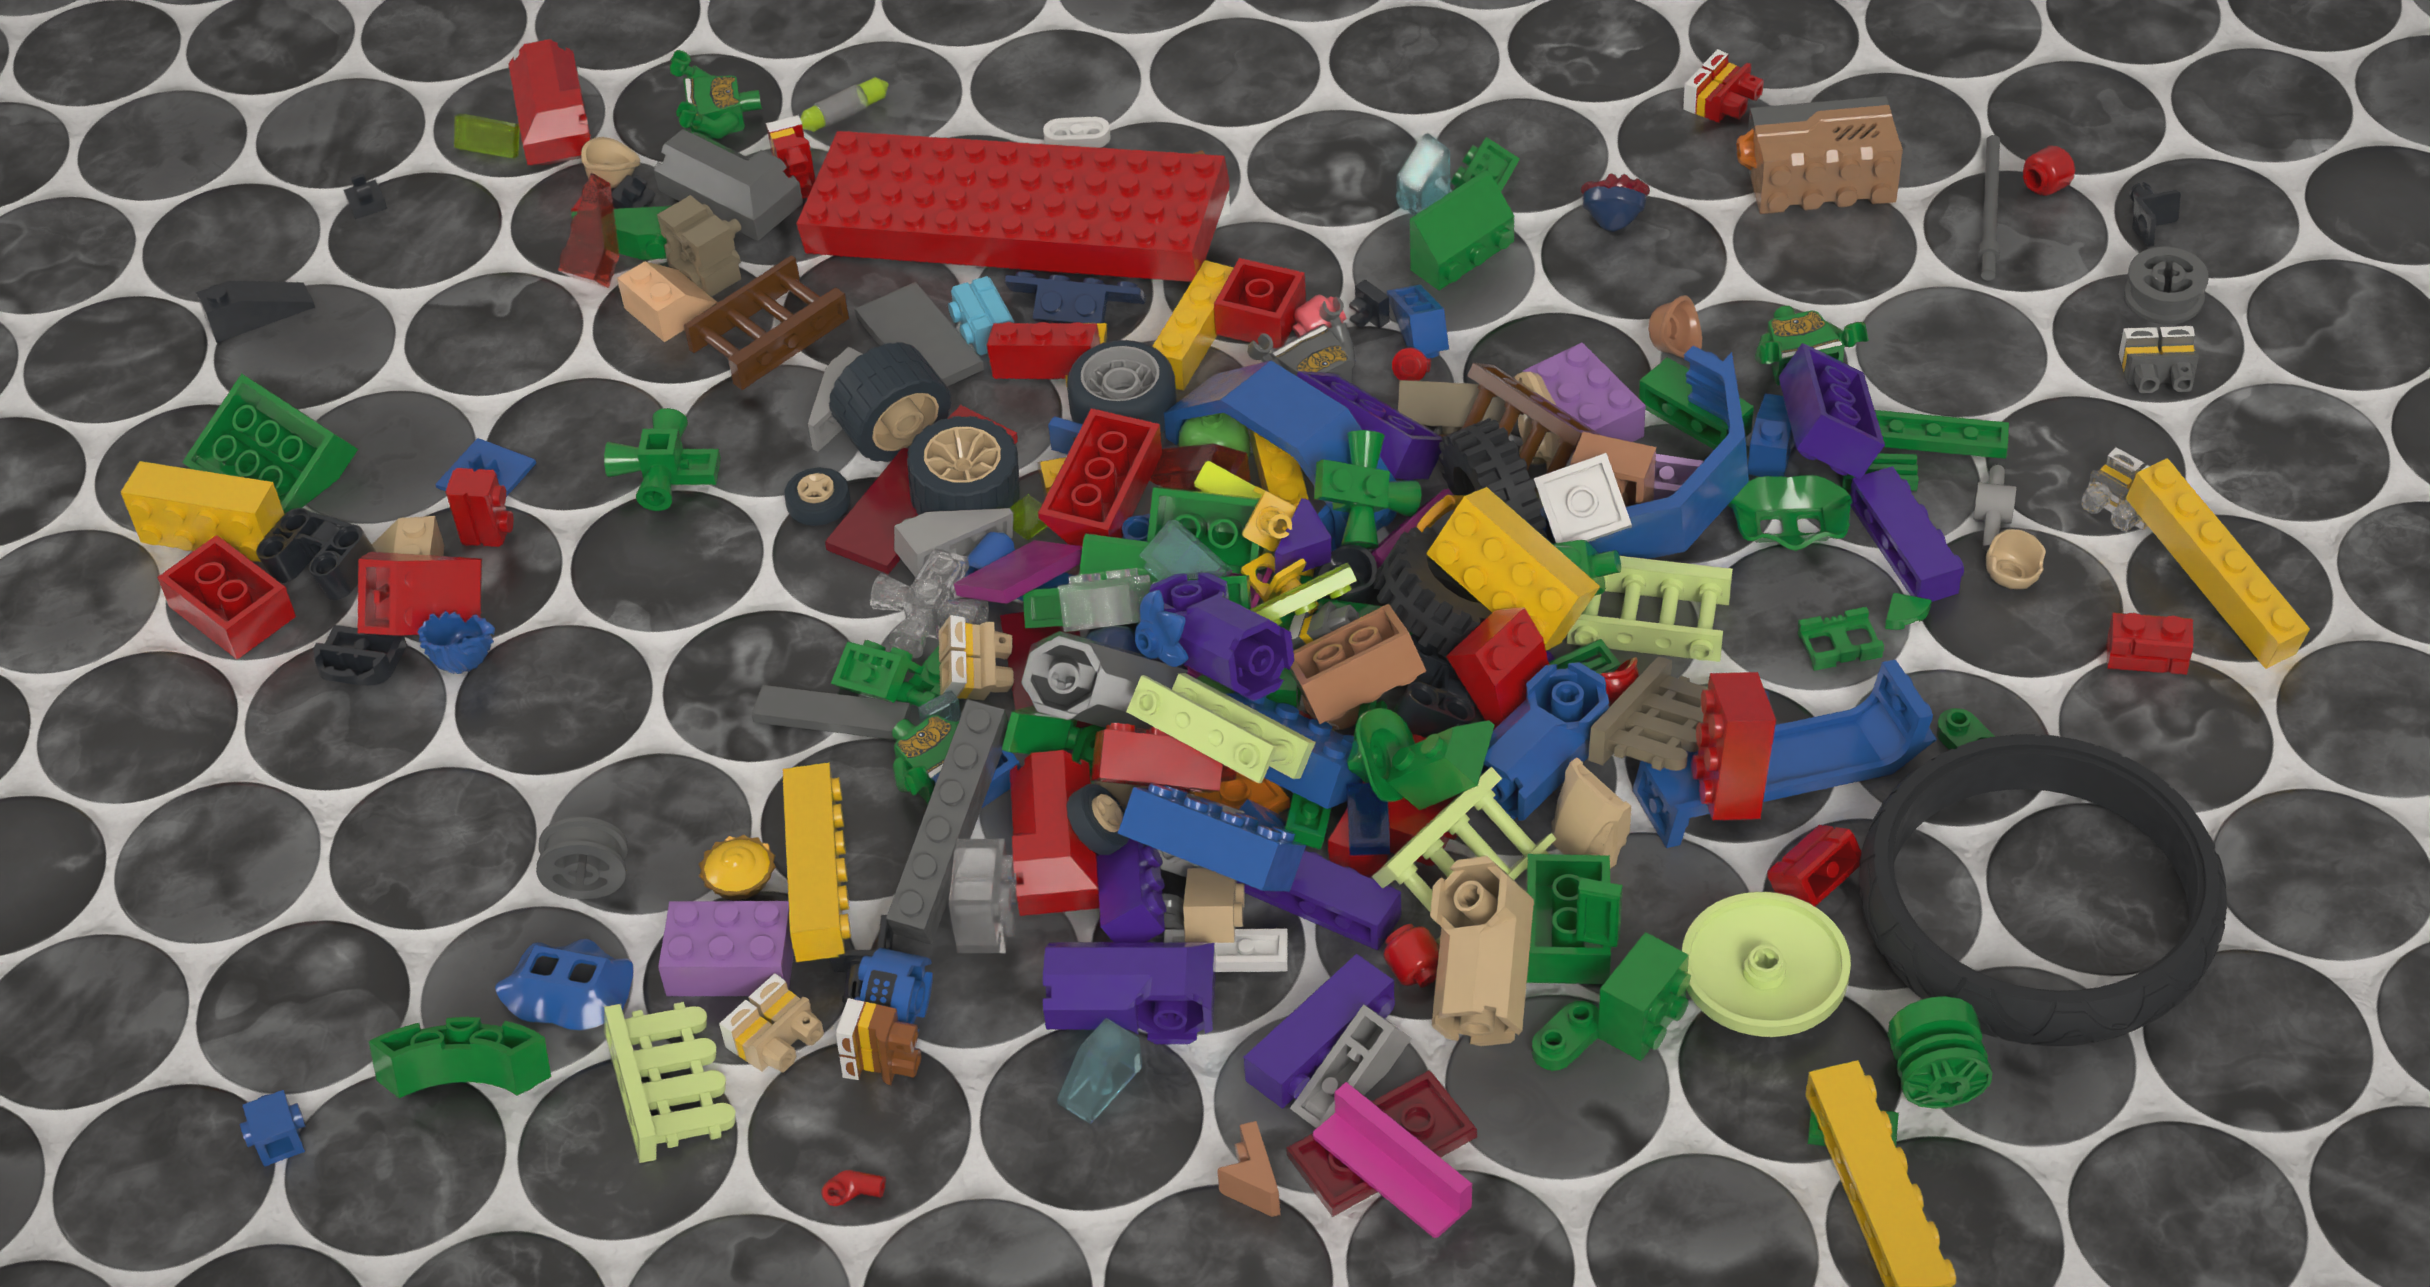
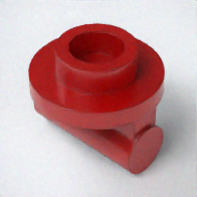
[1392,347,1431,381]

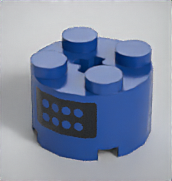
[855,948,933,1032]

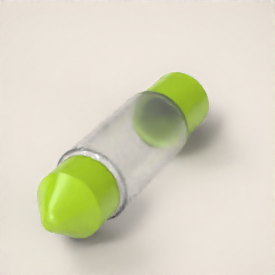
[800,77,889,132]

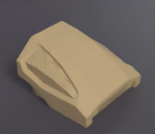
[1551,757,1631,868]

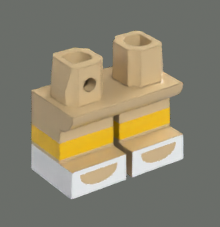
[939,615,1014,700]
[719,973,824,1073]

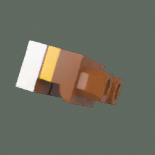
[836,998,921,1085]

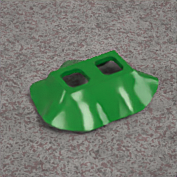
[1728,475,1852,551]

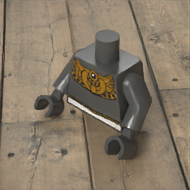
[1247,296,1356,383]

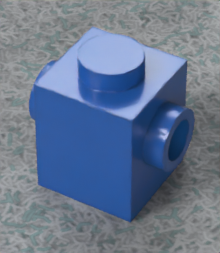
[240,1090,306,1167]

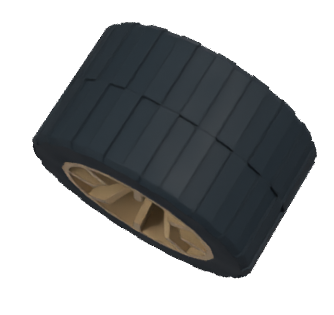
[829,342,952,462]
[907,416,1020,515]

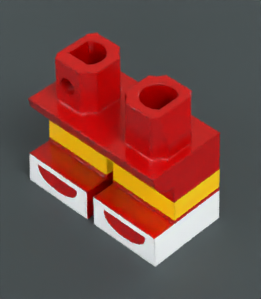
[1683,49,1764,123]
[766,115,816,199]

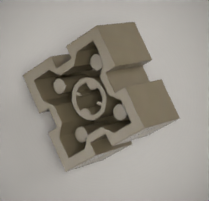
[657,195,741,297]

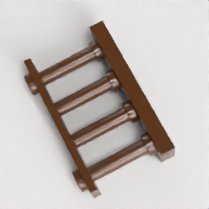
[684,255,849,390]
[1439,363,1600,506]

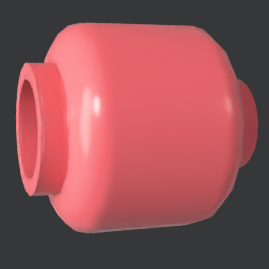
[1292,295,1347,338]

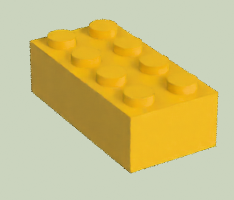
[121,461,285,562]
[1426,487,1600,651]

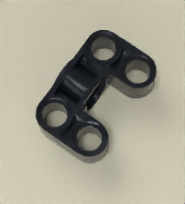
[256,508,376,600]
[1393,634,1475,738]

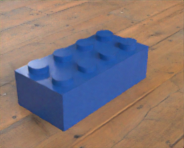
[1226,692,1363,809]
[1118,783,1306,892]

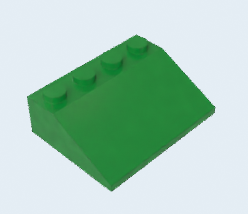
[182,374,358,514]

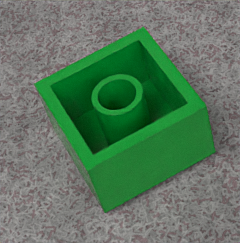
[1598,932,1691,1061]

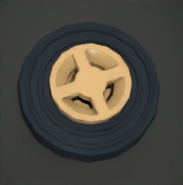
[784,467,850,526]
[1067,784,1129,855]

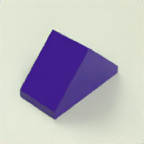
[1275,498,1332,575]

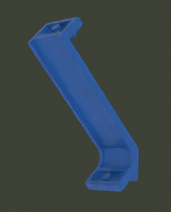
[1632,659,1937,848]

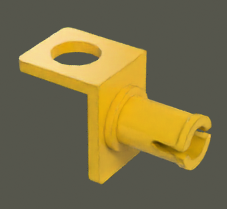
[1242,486,1297,552]
[1241,552,1320,615]

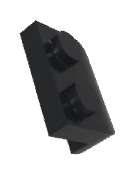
[313,625,407,686]

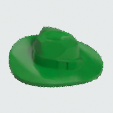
[1347,708,1415,802]

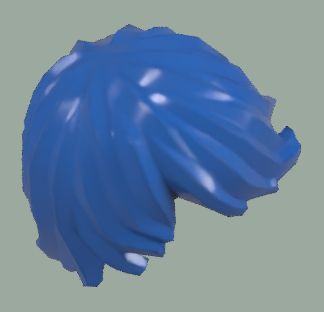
[418,611,495,674]

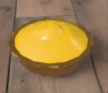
[698,834,776,900]

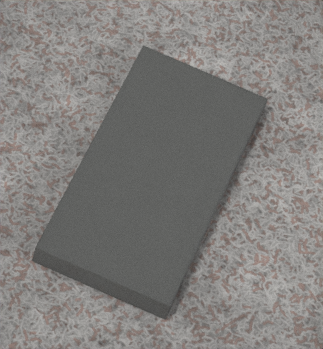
[855,282,984,386]

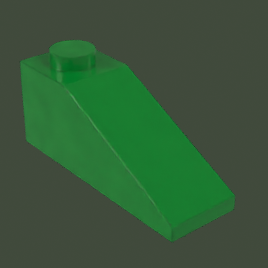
[571,206,671,260]
[1002,705,1081,754]

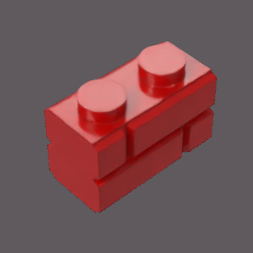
[445,468,514,547]
[2107,613,2194,675]
[1767,825,1861,907]

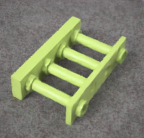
[1567,556,1732,662]
[1126,673,1316,783]
[1372,767,1556,946]

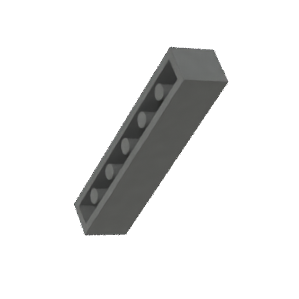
[886,699,1009,945]

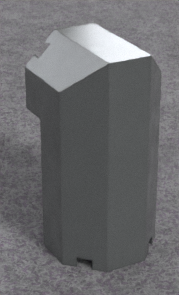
[654,129,803,241]
[1021,631,1188,734]

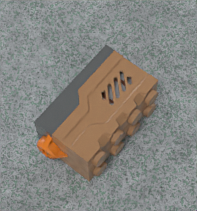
[1736,96,1903,214]

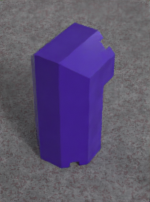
[1150,573,1294,701]
[1043,942,1216,1044]

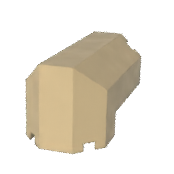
[1430,856,1534,1046]

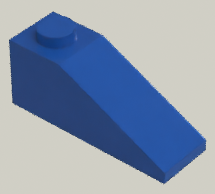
[1387,284,1449,358]
[1748,394,1794,477]

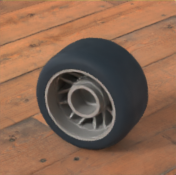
[1067,340,1177,434]

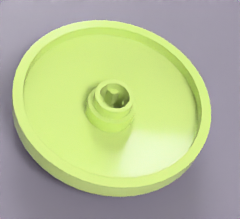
[1682,892,1851,1037]

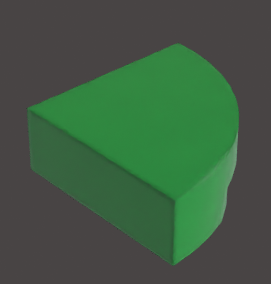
[1885,593,1932,630]

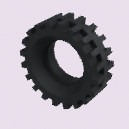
[1439,418,1547,539]
[1374,527,1492,657]

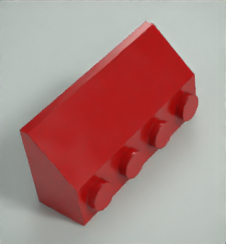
[1038,408,1162,546]

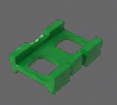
[1798,607,1884,671]

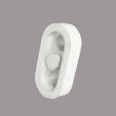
[1043,117,1111,148]

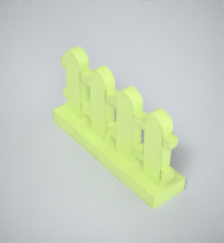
[604,1002,735,1163]

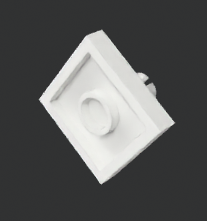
[1534,453,1632,543]

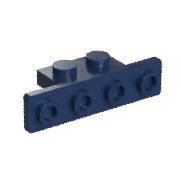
[1005,272,1146,323]

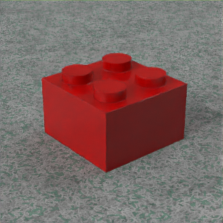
[1214,258,1306,349]

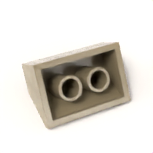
[1398,380,1506,434]

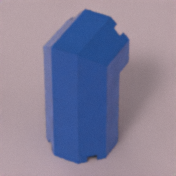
[1481,662,1609,821]

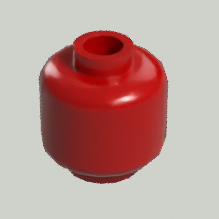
[2023,146,2075,196]
[1383,924,1440,988]

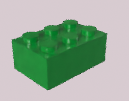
[1527,854,1611,984]

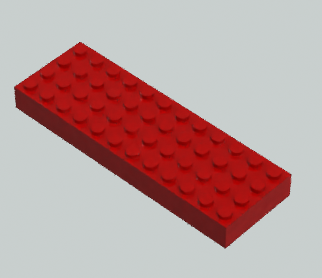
[796,131,1230,282]

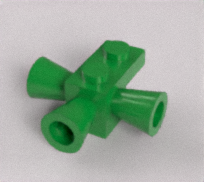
[604,408,721,511]
[1314,430,1421,549]

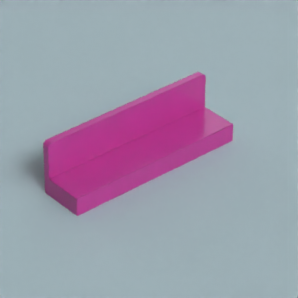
[1313,1082,1472,1238]

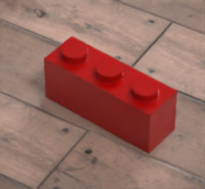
[987,322,1101,379]

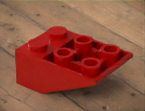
[357,552,482,635]

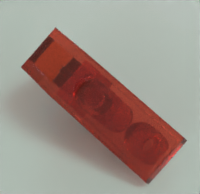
[558,173,619,288]
[1149,444,1251,491]

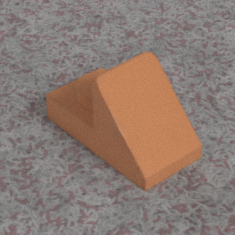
[1217,1121,1280,1217]

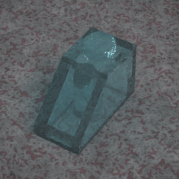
[1396,133,1450,216]
[1139,520,1233,581]
[1057,1018,1143,1124]

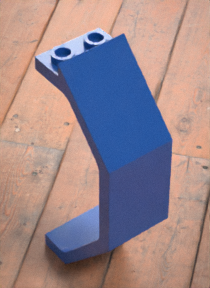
[1540,346,1749,559]
[1164,361,1397,549]

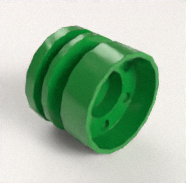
[1888,996,1993,1109]

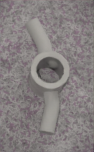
[1973,465,2016,551]

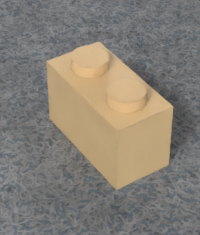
[1183,868,1245,943]

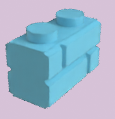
[948,276,1014,356]

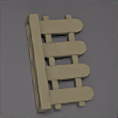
[1588,656,1708,771]

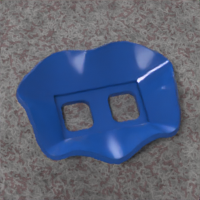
[495,939,633,1031]

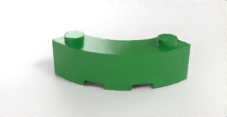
[368,1017,552,1099]

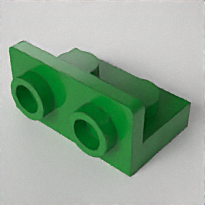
[1449,137,1520,192]
[831,640,924,703]

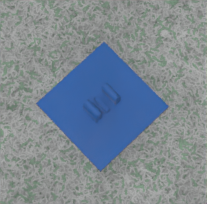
[435,438,536,497]

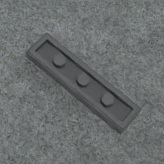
[752,685,911,740]

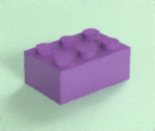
[1523,343,1646,455]
[658,901,794,996]

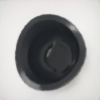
[1312,544,1378,604]

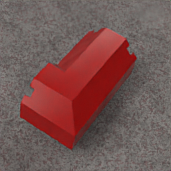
[508,39,592,166]
[1010,750,1100,916]

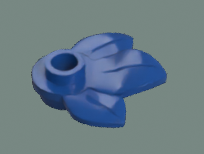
[1135,590,1189,667]

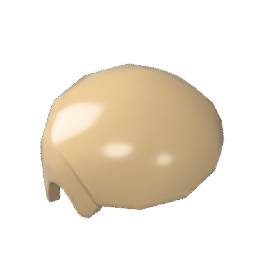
[1986,529,2046,589]

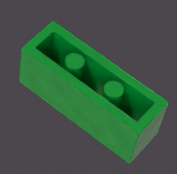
[1639,357,1754,450]

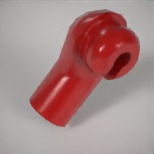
[821,1170,886,1206]

